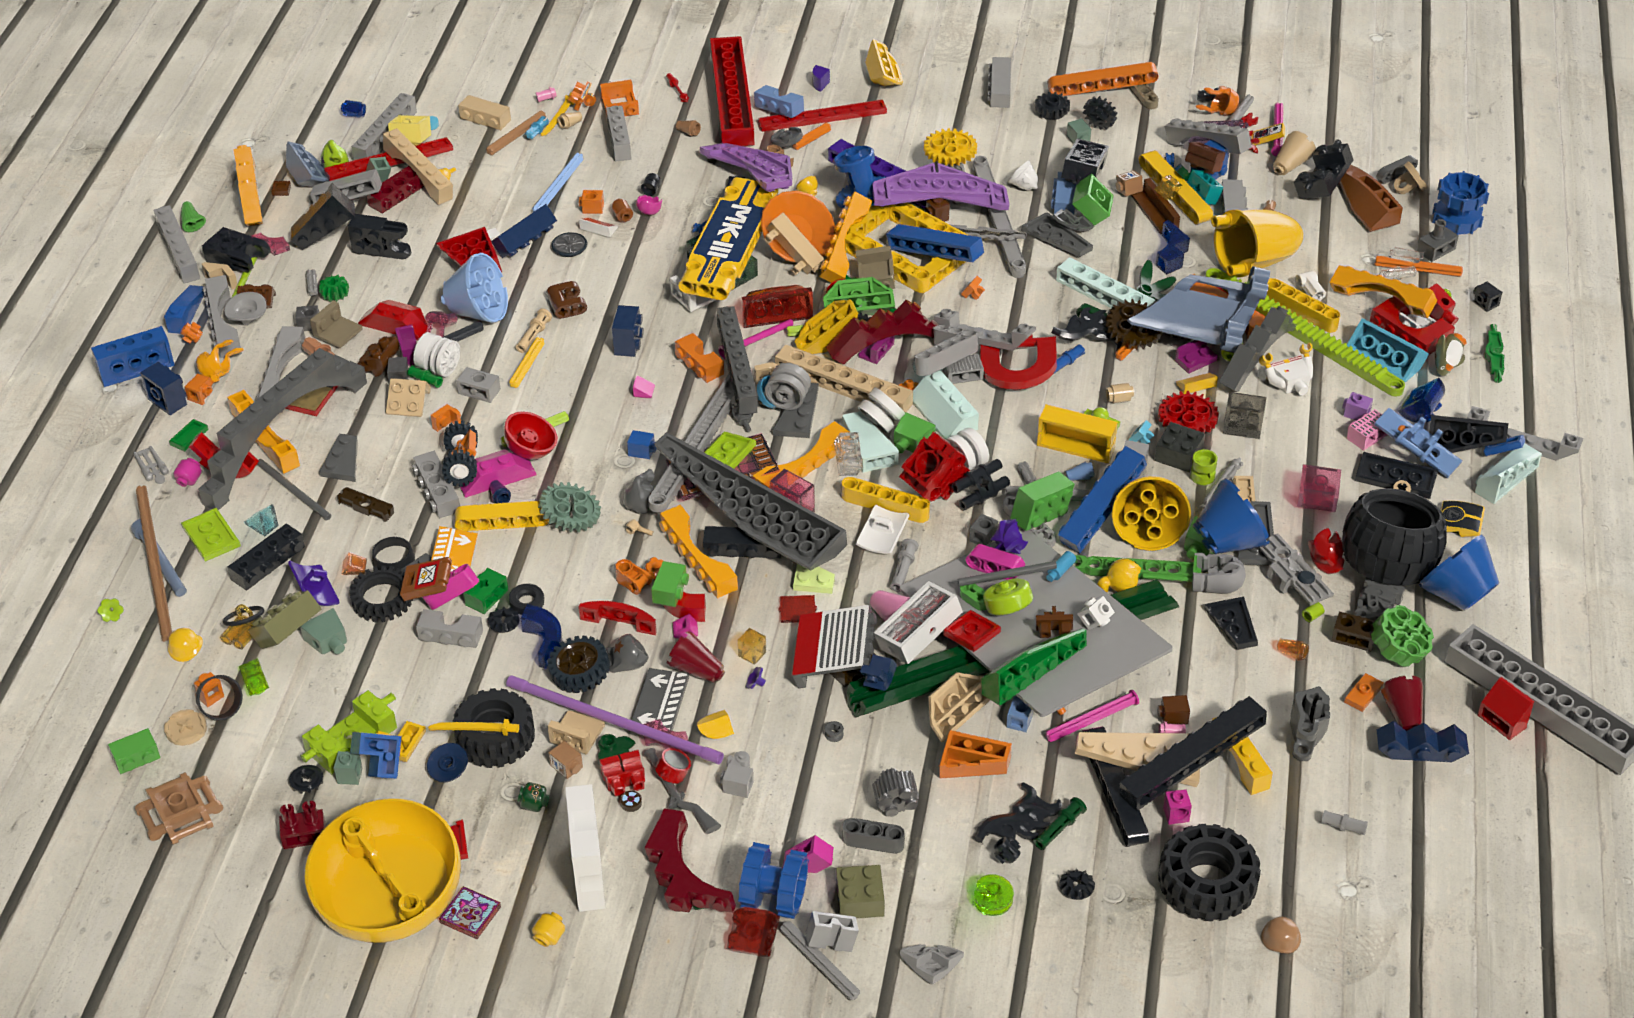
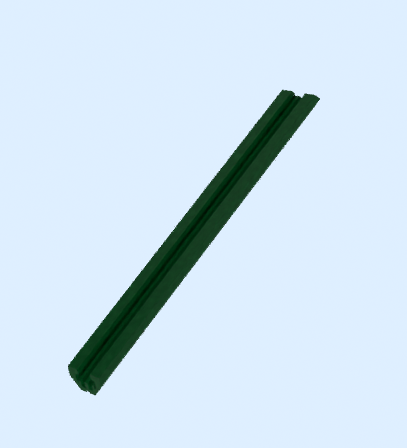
[847,579,1179,718]

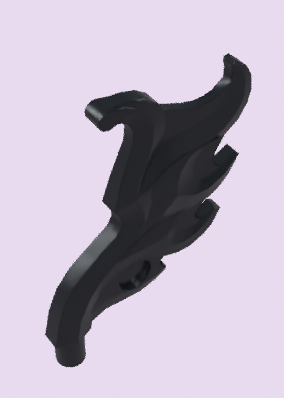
[1051,307,1122,351]
[974,782,1062,843]

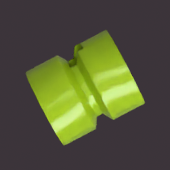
[1191,449,1218,485]

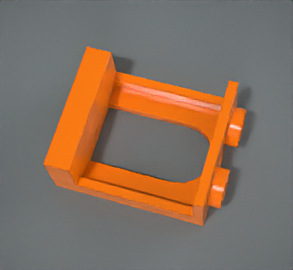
[600,80,639,116]

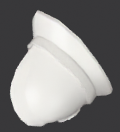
[1008,160,1038,190]

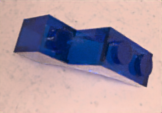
[1156,220,1190,275]

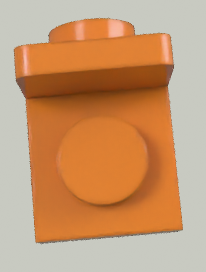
[431,404,461,432]

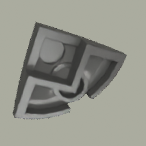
[1052,208,1095,231]

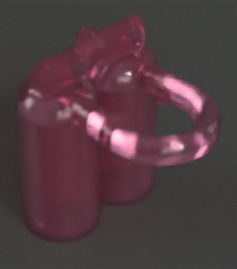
[425,311,458,337]

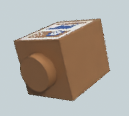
[1115,170,1143,196]
[549,741,583,779]

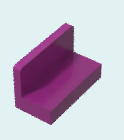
[859,336,895,365]

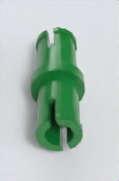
[408,366,443,388]

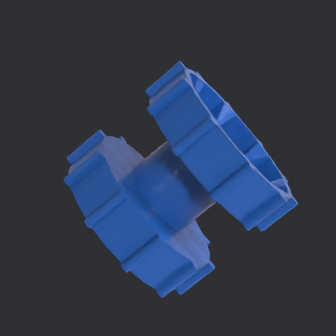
[1432,171,1489,235]
[738,842,809,919]

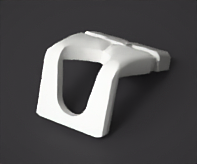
[1399,313,1436,328]

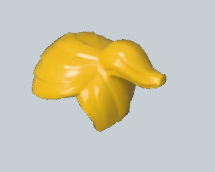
[1097,558,1141,592]

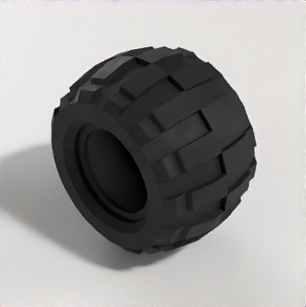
[1342,488,1447,586]

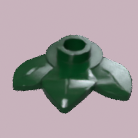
[598,734,636,765]

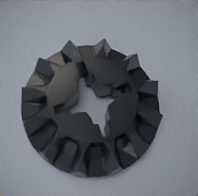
[487,606,520,633]
[289,765,324,794]
[1059,868,1095,900]

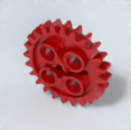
[1158,391,1219,433]

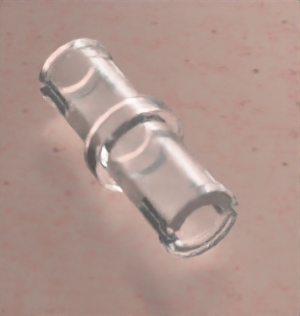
[1379,266,1416,280]

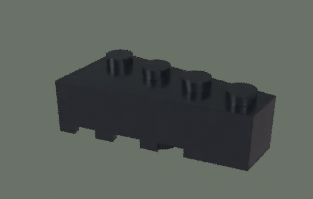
[291,183,355,250]

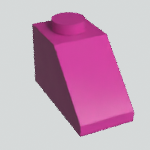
[783,835,834,873]

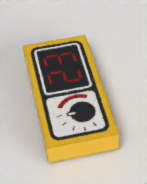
[1252,123,1285,145]

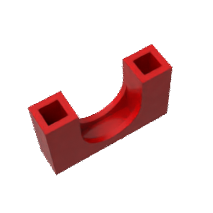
[1369,296,1455,356]

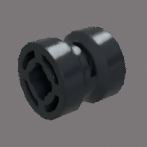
[641,173,661,196]

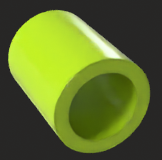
[1302,602,1325,623]

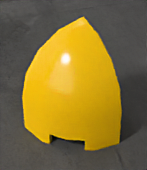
[697,710,734,739]

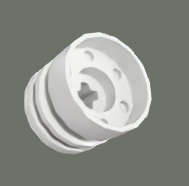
[413,332,460,377]

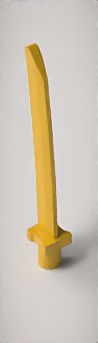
[541,92,574,136]
[428,719,519,736]

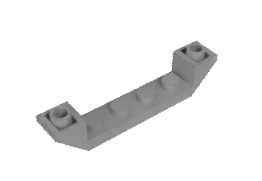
[934,309,1036,351]
[1467,406,1583,461]

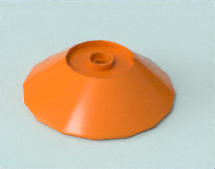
[761,190,835,263]

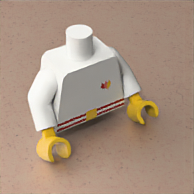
[1259,343,1313,395]

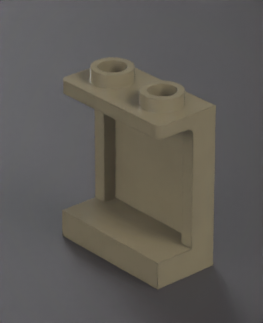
[856,246,895,289]

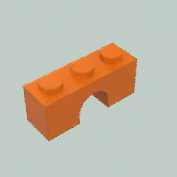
[675,333,724,383]

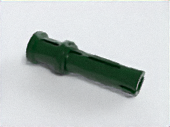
[1034,797,1087,850]

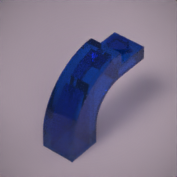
[520,604,563,669]

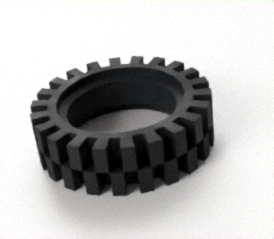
[349,566,413,622]

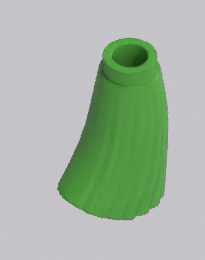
[181,201,206,232]

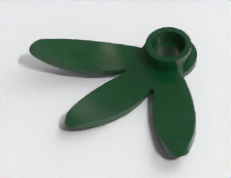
[1136,260,1177,301]

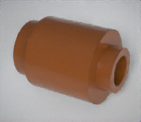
[612,198,633,222]

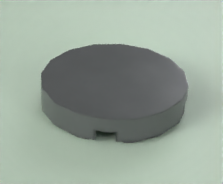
[771,127,803,148]

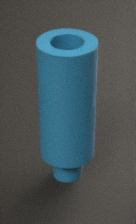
[1046,551,1076,582]

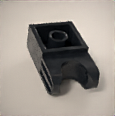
[348,214,412,260]
[202,227,271,273]

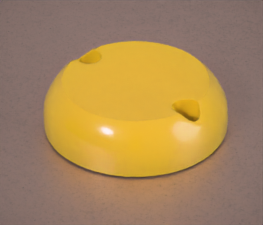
[305,799,461,943]

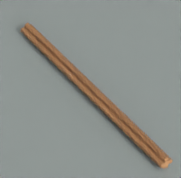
[136,485,172,642]

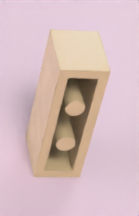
[458,95,511,130]

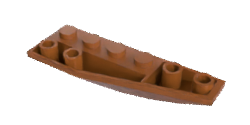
[1339,165,1403,232]

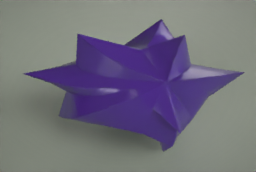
[991,519,1028,554]

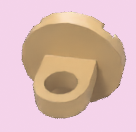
[1394,161,1427,194]

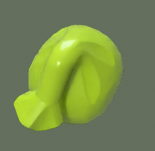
[320,140,349,168]

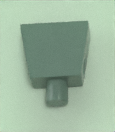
[300,608,347,654]

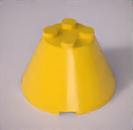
[1112,476,1191,551]

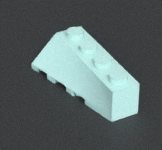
[1475,443,1542,504]

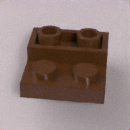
[357,336,399,377]

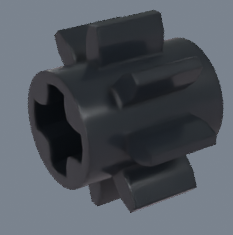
[994,836,1021,864]

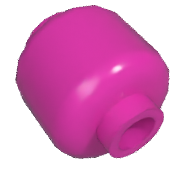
[173,458,202,487]

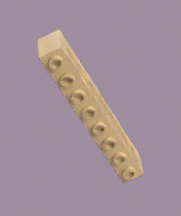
[775,345,913,412]

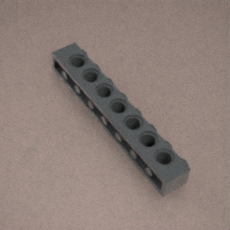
[717,306,758,415]

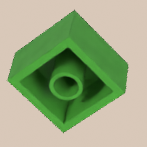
[1072,174,1114,226]

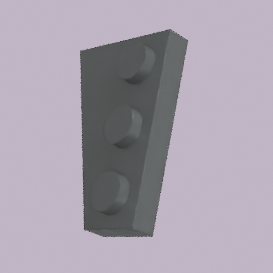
[319,433,358,482]

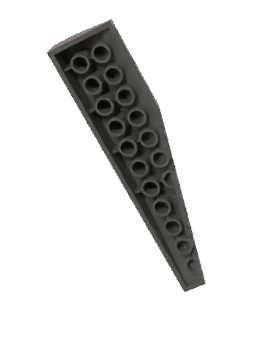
[654,432,848,571]

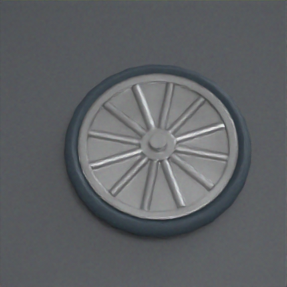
[551,232,588,257]

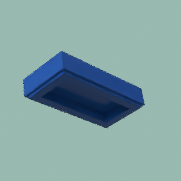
[1484,435,1526,456]

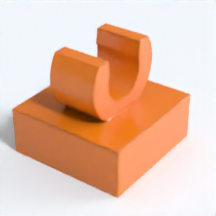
[961,276,985,300]

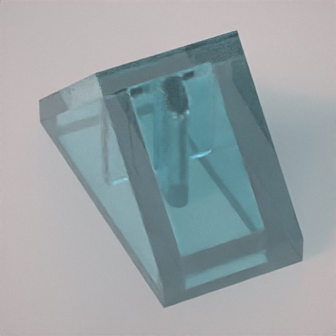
[244,504,279,537]

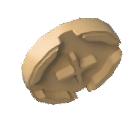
[164,709,207,746]

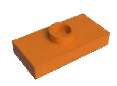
[1344,673,1384,712]

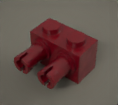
[279,801,326,849]

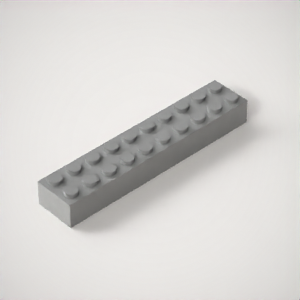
[1445,624,1634,775]

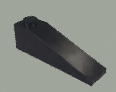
[1429,415,1509,453]

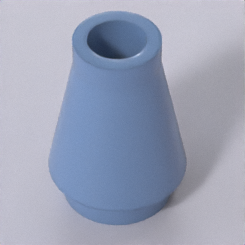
[1065,461,1095,481]

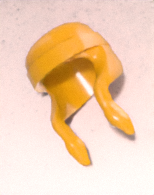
[196,340,244,383]

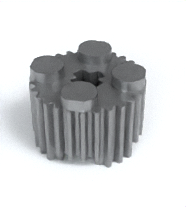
[872,768,919,817]

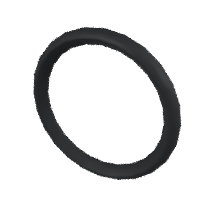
[223,606,265,626]

